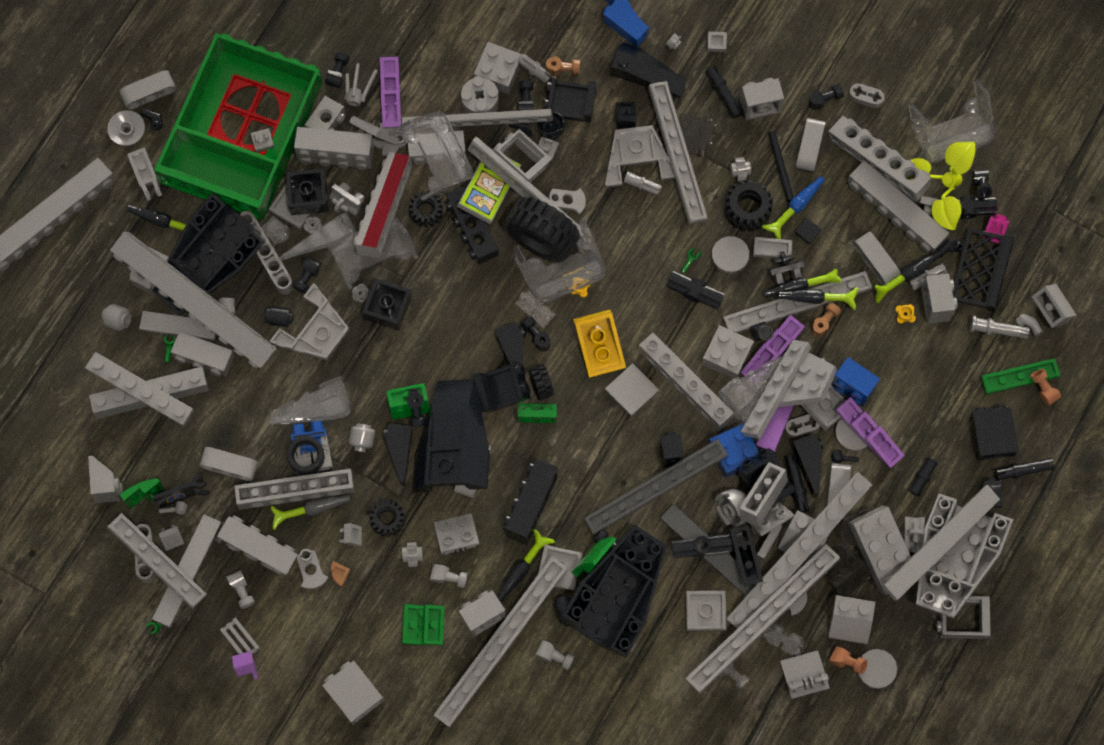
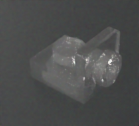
[261,216,290,245]

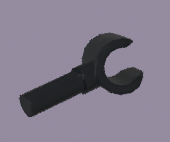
[831,450,859,463]

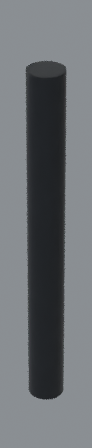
[768,131,794,202]

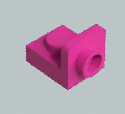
[984,214,1010,244]

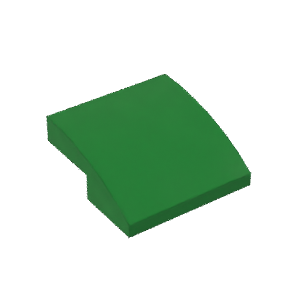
[120,478,166,510]
[571,537,616,577]
[401,604,445,646]

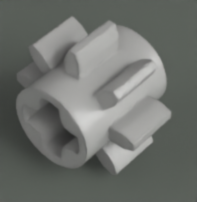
[730,157,751,181]
[402,542,423,567]

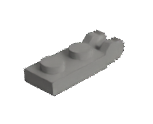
[127,147,162,201]

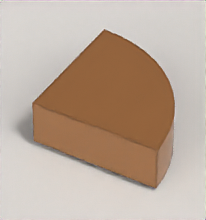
[331,561,351,588]

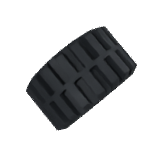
[724,180,773,232]

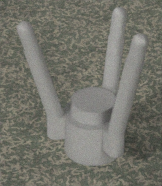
[344,63,378,106]

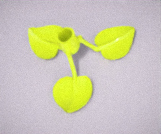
[906,142,975,230]

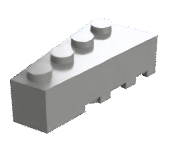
[214,516,298,576]

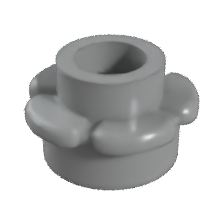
[665,33,681,50]
[303,216,322,234]
[352,284,370,302]

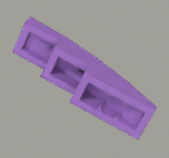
[380,57,401,128]
[741,315,805,385]
[835,397,905,468]
[756,406,793,451]

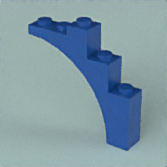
[603,0,649,47]

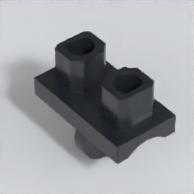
[767,251,805,284]

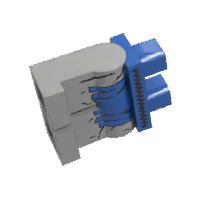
[291,421,333,476]

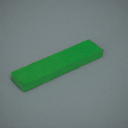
[980,358,1060,395]

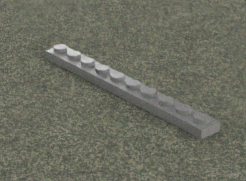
[726,472,872,629]
[686,544,840,694]
[434,557,568,728]

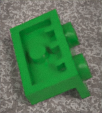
[387,383,429,420]
[518,403,557,424]

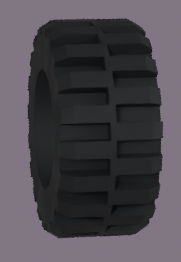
[505,197,580,263]

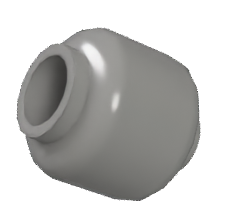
[102,304,132,331]
[349,423,375,452]

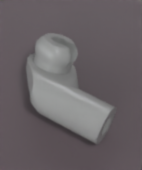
[1016,314,1043,336]

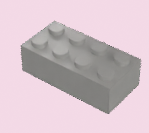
[294,127,374,170]
[848,506,911,595]

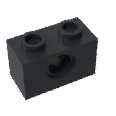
[660,432,684,468]

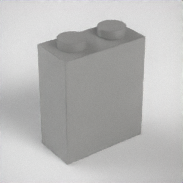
[322,661,384,725]

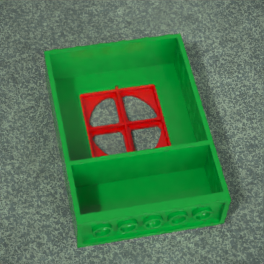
[154,33,323,221]

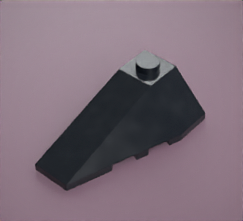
[611,42,687,98]

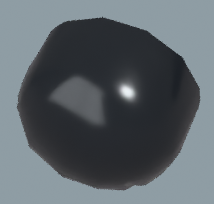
[536,112,566,139]

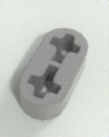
[849,83,884,108]
[785,414,820,438]

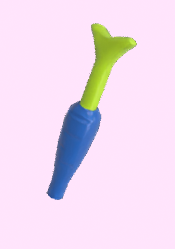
[762,176,825,239]

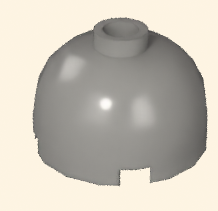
[715,489,748,529]

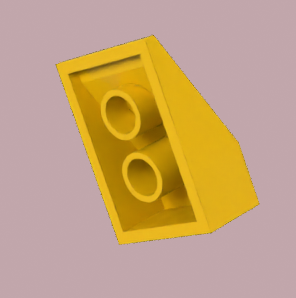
[573,310,626,378]

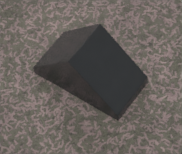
[616,102,637,130]

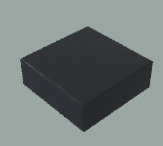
[795,218,822,245]

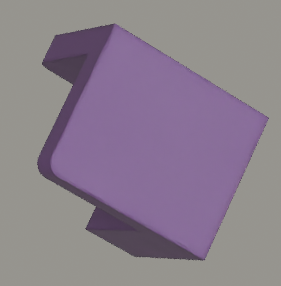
[232,651,258,680]

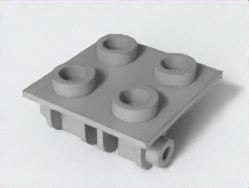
[747,502,795,536]
[434,513,479,555]
[780,650,830,699]

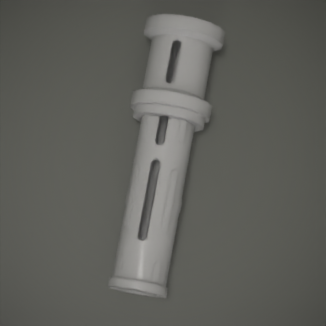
[969,315,1029,339]

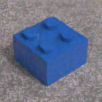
[831,357,880,407]
[708,423,759,479]

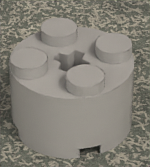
[461,76,499,114]

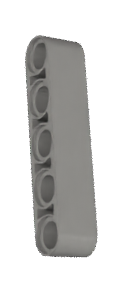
[240,211,293,295]

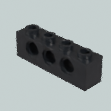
[445,185,499,265]

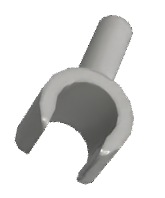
[159,501,187,515]

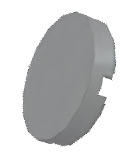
[712,236,749,274]
[835,418,868,452]
[858,649,897,689]

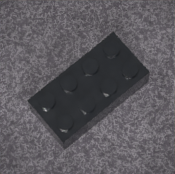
[503,458,558,546]

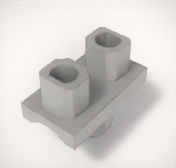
[329,182,364,216]
[904,517,925,553]

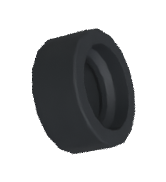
[287,436,325,475]

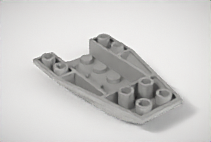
[916,494,1014,618]

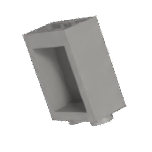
[493,129,552,183]
[936,596,990,639]

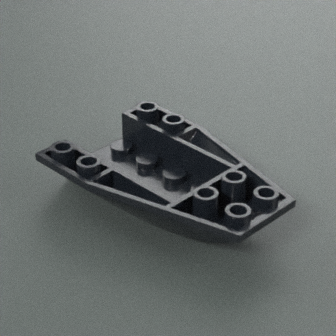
[153,193,265,316]
[413,379,490,493]
[562,525,667,658]

